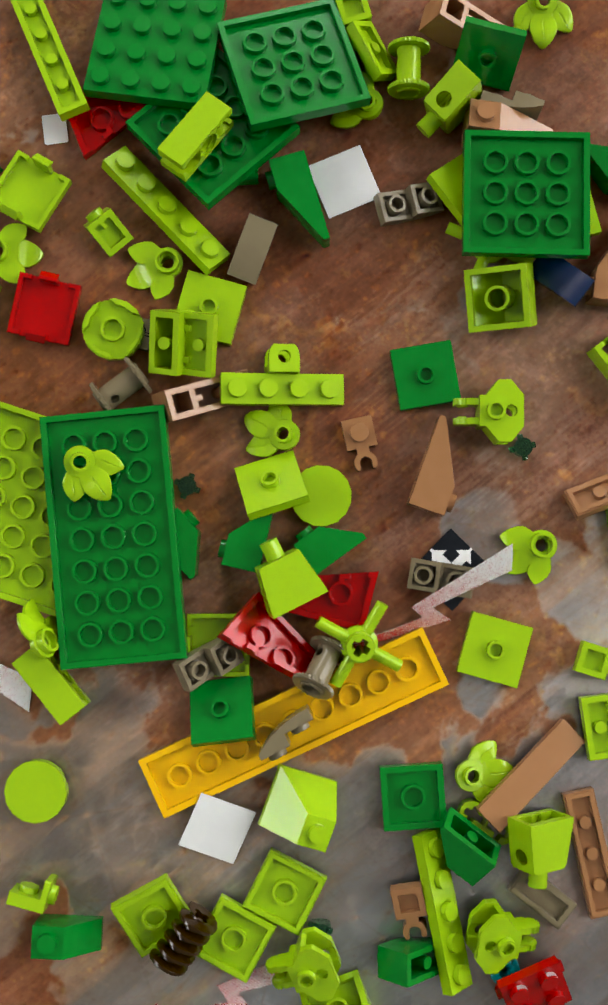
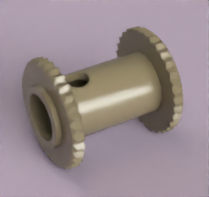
[89,357,153,411]
[292,635,344,700]

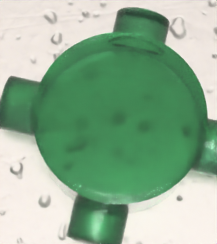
[509,434,536,461]
[174,473,201,499]
[308,918,333,935]

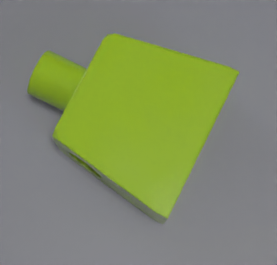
[416,59,482,138]
[255,537,328,619]
[507,808,574,890]

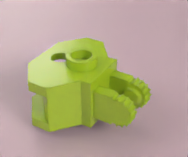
[453,379,524,445]
[465,898,540,974]
[265,926,342,1002]

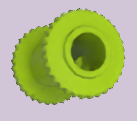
[387,36,430,100]

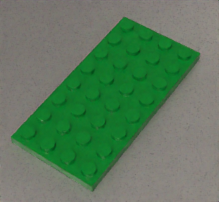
[39,404,189,670]

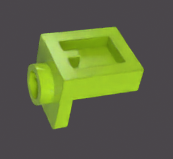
[83,206,134,257]
[6,874,60,914]

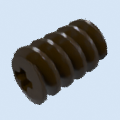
[149,902,217,976]

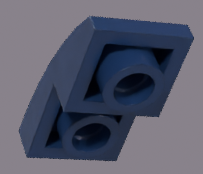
[533,258,595,307]

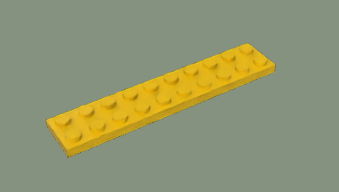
[138,627,449,819]

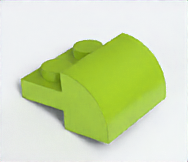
[148,309,218,378]

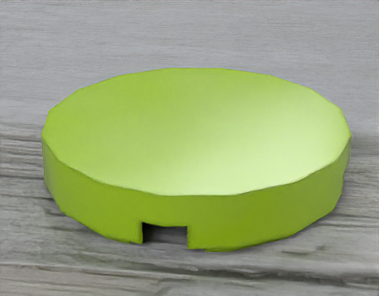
[82,298,145,361]
[293,465,352,527]
[4,758,69,824]

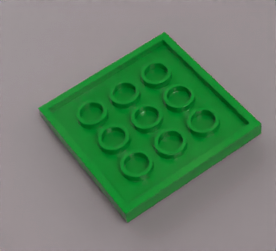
[83,0,227,110]
[217,0,371,132]
[126,48,300,210]
[462,129,590,259]

